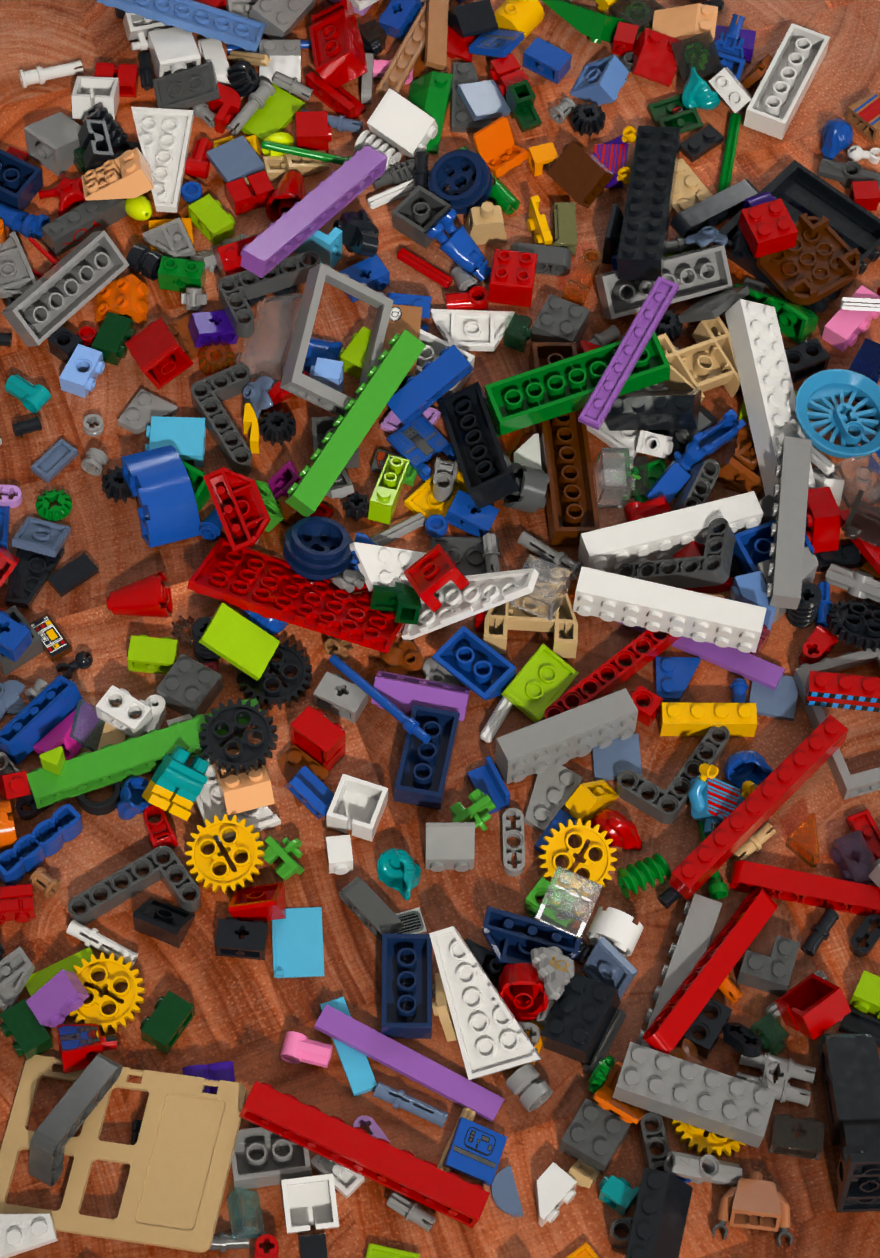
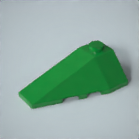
[541,0,626,44]
[733,283,819,345]

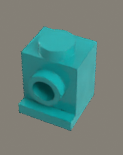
[598,1175,639,1217]

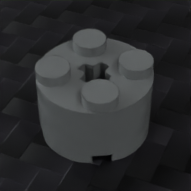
[501,463,550,513]

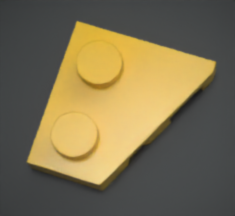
[526,195,553,246]

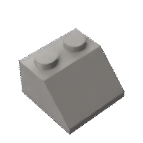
[259,40,301,88]
[425,822,475,872]

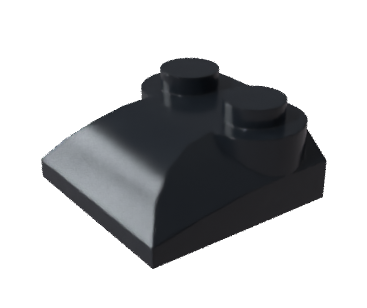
[602,203,624,265]

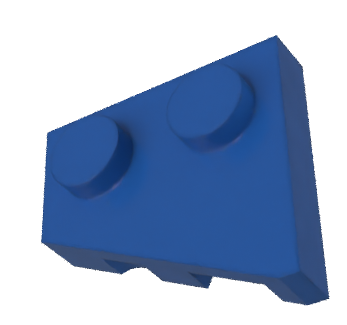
[655,656,701,702]

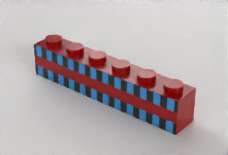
[805,671,880,712]

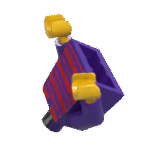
[593,126,637,189]

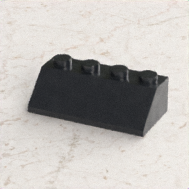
[605,390,702,431]
[624,1167,693,1258]

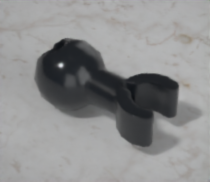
[56,651,93,680]

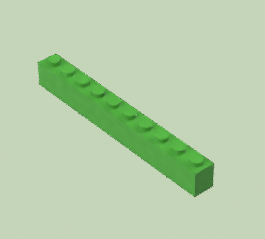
[285,329,426,518]
[27,698,261,809]

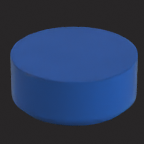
[181,181,203,203]
[425,514,448,538]

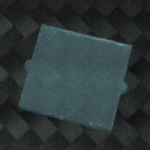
[70,699,105,752]

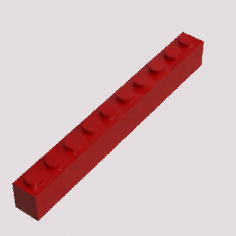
[669,715,849,900]
[239,1081,490,1228]

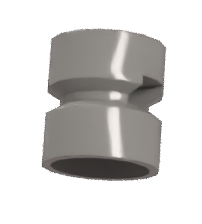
[506,1063,553,1112]

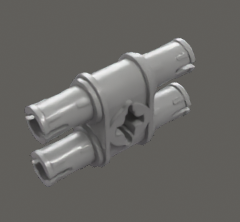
[736,1052,816,1107]

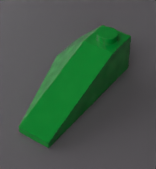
[408,71,453,154]

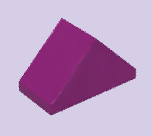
[267,461,301,500]

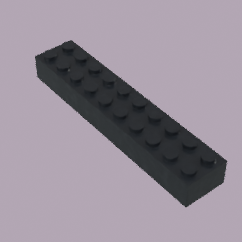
[617,125,680,281]

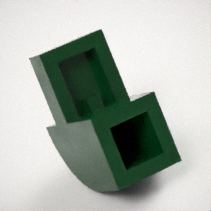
[506,79,542,133]
[369,582,421,625]

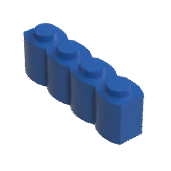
[0,804,83,886]

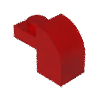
[209,83,241,134]

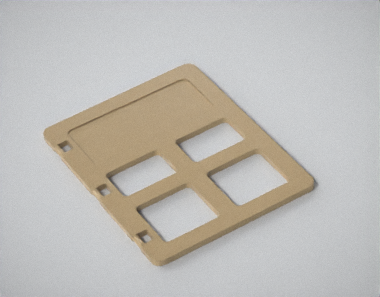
[0,1055,247,1253]

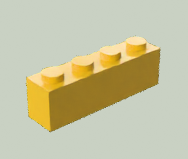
[659,702,758,737]

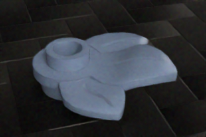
[685,226,728,248]
[243,376,275,420]
[0,680,25,721]

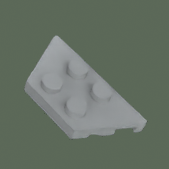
[0,231,36,299]

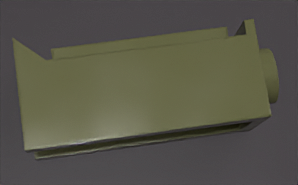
[553,202,577,257]

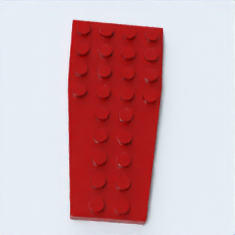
[187,538,405,653]

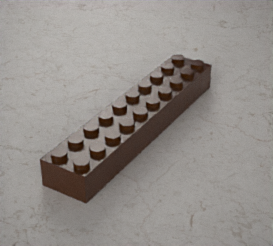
[528,342,600,545]

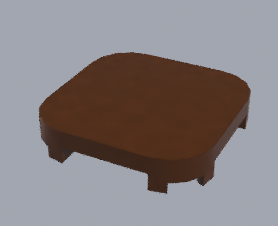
[755,213,860,305]

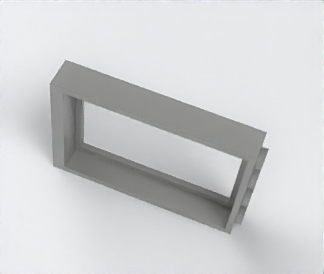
[280,263,394,416]
[793,648,880,800]

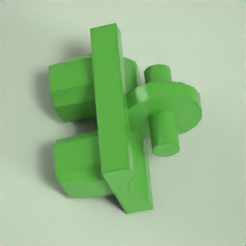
[450,789,496,831]
[262,836,305,881]

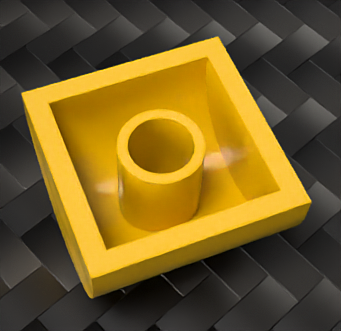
[494,0,544,38]

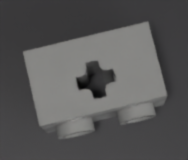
[313,672,368,724]

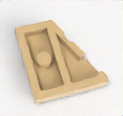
[432,972,457,1042]

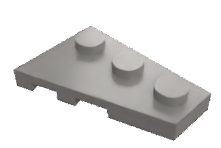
[524,763,583,834]

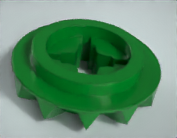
[35,488,72,521]
[588,1055,615,1093]

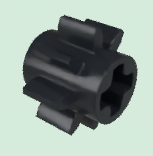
[343,491,370,521]

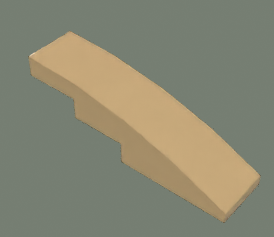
[244,150,330,184]

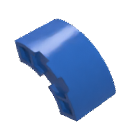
[121,445,200,548]

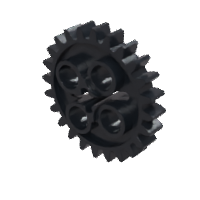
[827,598,880,652]
[236,638,312,710]
[199,698,278,776]

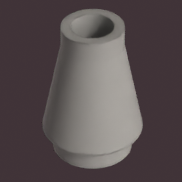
[451,266,478,292]

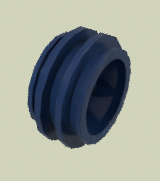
[428,149,493,214]
[283,516,353,581]

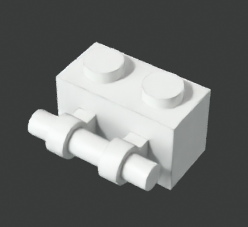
[123,12,170,51]

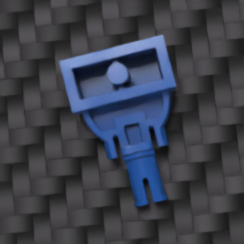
[700,14,746,81]

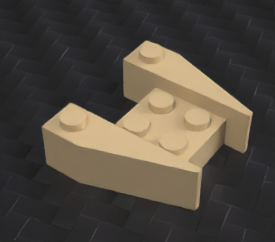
[657,316,741,403]
[483,570,578,659]

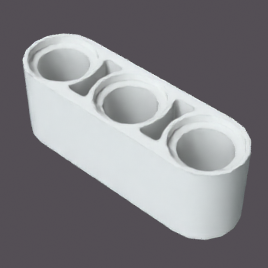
[198,38,230,86]

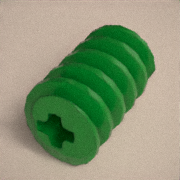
[617,853,671,898]

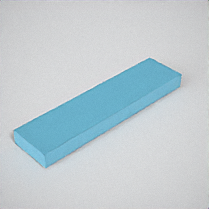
[320,997,377,1097]

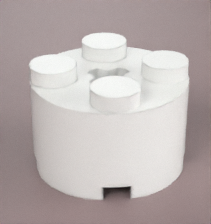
[586,906,644,958]

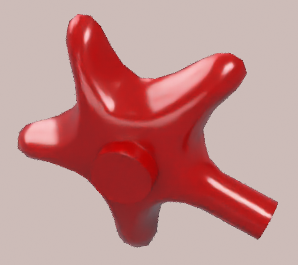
[38,173,86,216]

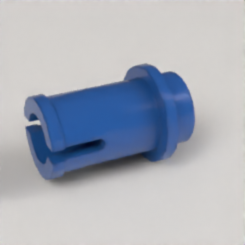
[730,678,749,703]

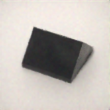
[448,0,498,38]
[132,897,195,948]

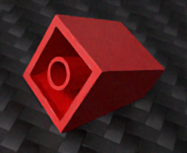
[125,318,194,390]

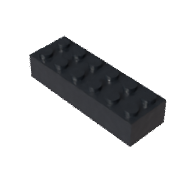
[438,382,520,509]

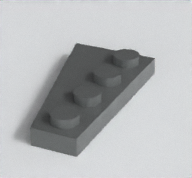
[451,62,491,133]

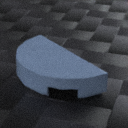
[491,1165,524,1217]

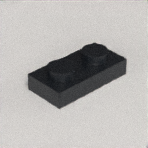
[680,124,724,163]
[814,544,862,572]

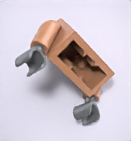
[712,1171,793,1247]

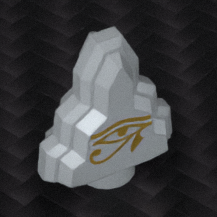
[530,946,575,1000]

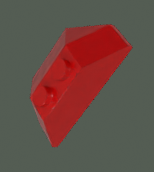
[203,467,271,553]

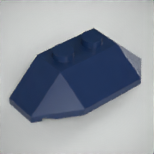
[482,906,583,965]

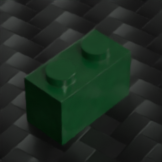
[91,312,136,366]
[140,991,195,1055]
[0,999,54,1060]

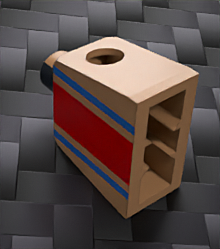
[845,94,880,143]

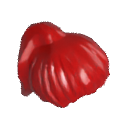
[590,809,642,851]

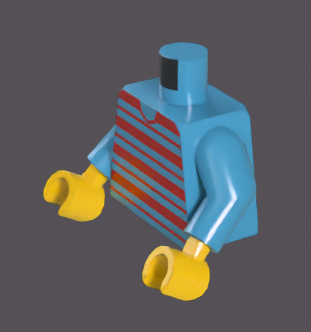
[688,763,758,836]

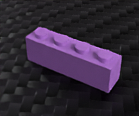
[371,670,471,722]

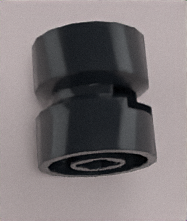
[126,243,165,281]

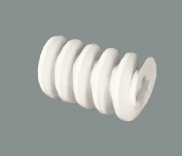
[354,130,401,172]

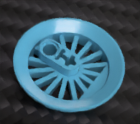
[795,369,880,458]

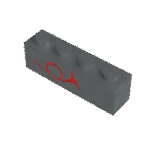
[42,199,127,256]

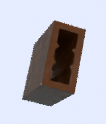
[546,140,615,208]

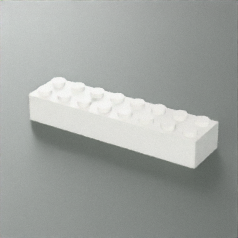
[578,491,763,573]
[573,566,767,653]

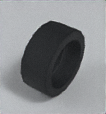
[77,782,121,816]

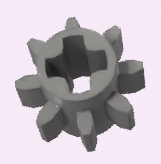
[181,287,207,310]

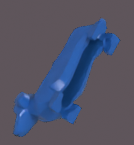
[673,409,746,474]

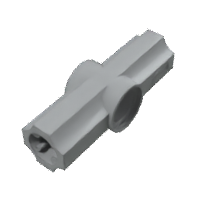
[825,563,880,603]
[664,1151,742,1187]

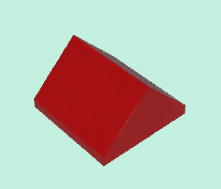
[228,882,286,922]

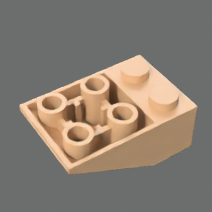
[81,147,154,201]
[209,741,275,816]

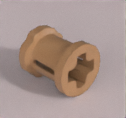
[28,867,61,899]

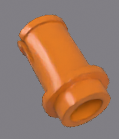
[718,974,744,1005]

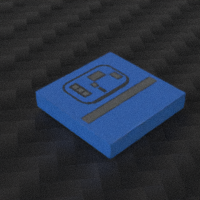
[468,29,525,58]
[443,1117,507,1186]

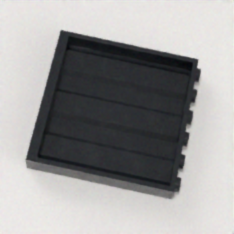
[713,160,880,315]

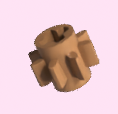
[323,635,353,659]

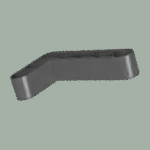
[218,251,320,338]
[191,364,253,476]
[615,518,735,589]
[615,726,730,824]
[68,846,201,925]
[28,1053,123,1187]
[608,1112,670,1249]

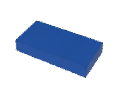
[644,461,691,504]

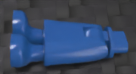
[0,202,50,240]
[425,208,492,282]

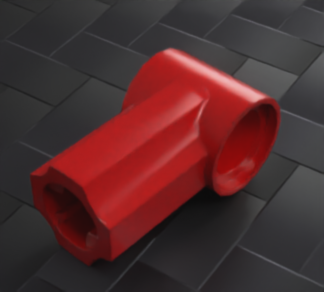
[185,138,214,179]
[445,286,488,311]
[623,495,671,522]

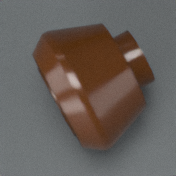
[276,496,301,526]

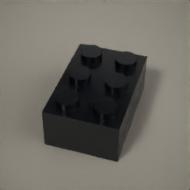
[540,973,620,1065]

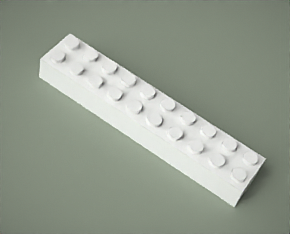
[725,299,817,500]

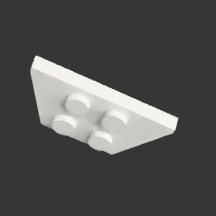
[431,309,515,352]
[350,542,426,592]

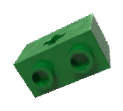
[158,256,206,293]

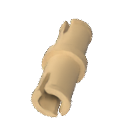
[732,822,776,861]

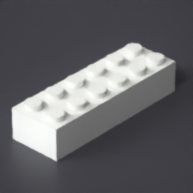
[743,23,830,140]

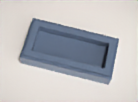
[31,438,79,483]

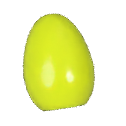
[261,132,294,156]
[125,195,153,221]

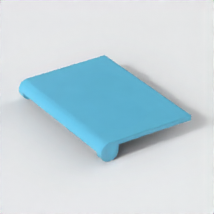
[272,907,324,978]

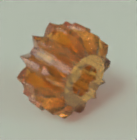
[198,342,235,376]

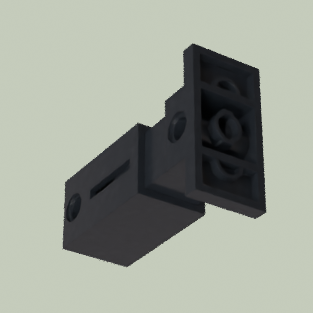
[819,1036,880,1213]

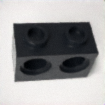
[785,337,830,383]
[680,998,732,1059]

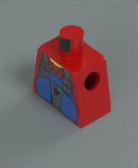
[57,1024,117,1074]

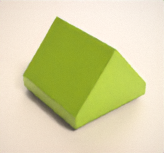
[39,746,66,776]

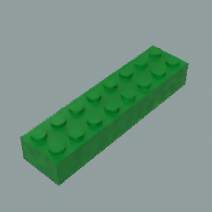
[485,332,670,435]

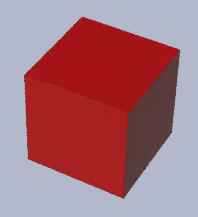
[296,111,331,154]

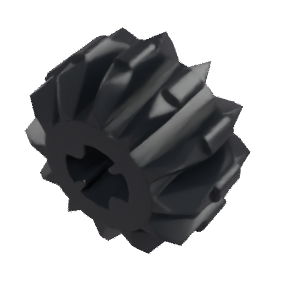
[227,61,260,98]
[570,102,606,137]
[655,309,683,343]
[259,408,296,446]
[101,465,134,503]

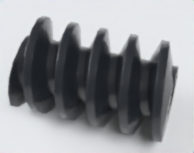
[83,102,128,149]
[786,582,822,628]
[192,616,221,663]

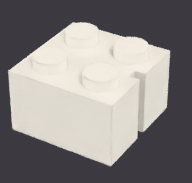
[71,76,120,121]
[326,774,388,842]
[281,1174,339,1234]

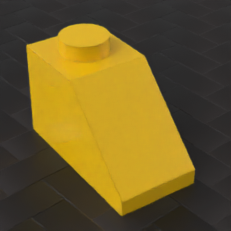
[564,779,619,821]

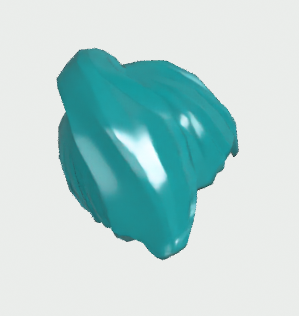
[682,67,721,110]
[377,848,421,900]

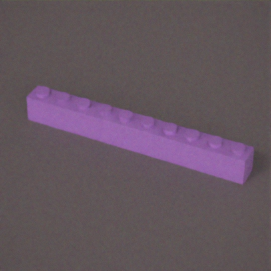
[240,145,388,278]

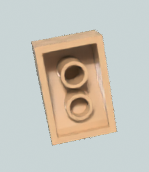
[652,3,718,50]

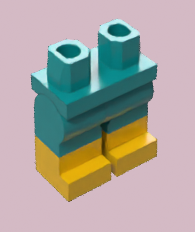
[142,745,209,821]

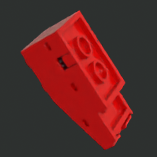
[309,0,368,89]

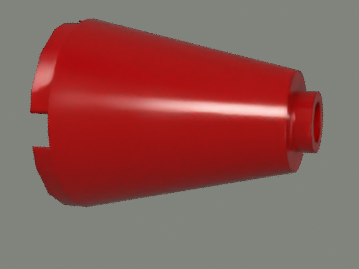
[266,171,306,222]
[106,571,173,618]

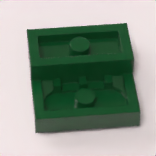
[647,94,704,134]

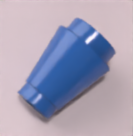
[199,508,223,541]

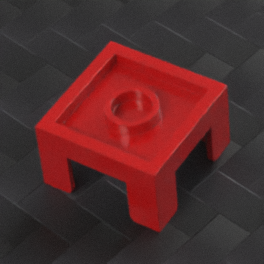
[403,544,470,612]

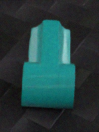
[4,374,51,414]

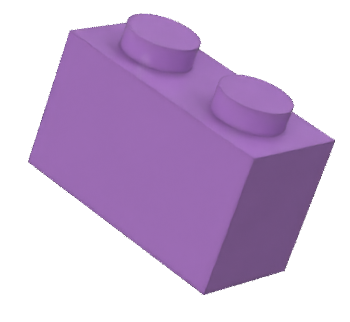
[26,969,90,1028]

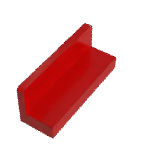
[306,71,366,120]

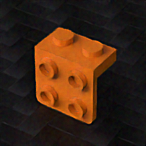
[473,116,530,178]
[96,274,149,325]
[593,1061,649,1124]

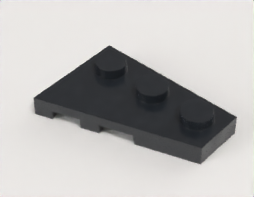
[5,548,65,609]

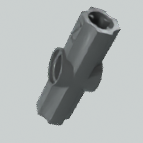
[817,158,880,189]

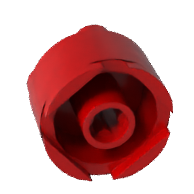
[498,963,549,1021]

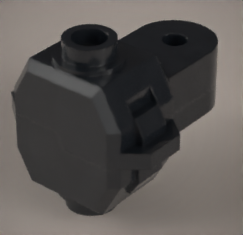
[333,209,379,257]

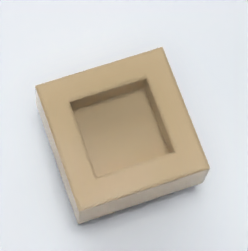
[568,1159,601,1189]

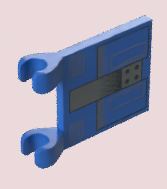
[387,415,457,481]

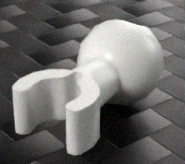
[847,145,880,164]

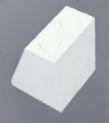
[148,26,201,78]
[367,88,438,159]

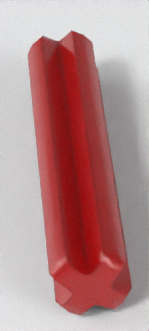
[397,248,453,288]

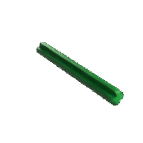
[717,113,741,193]

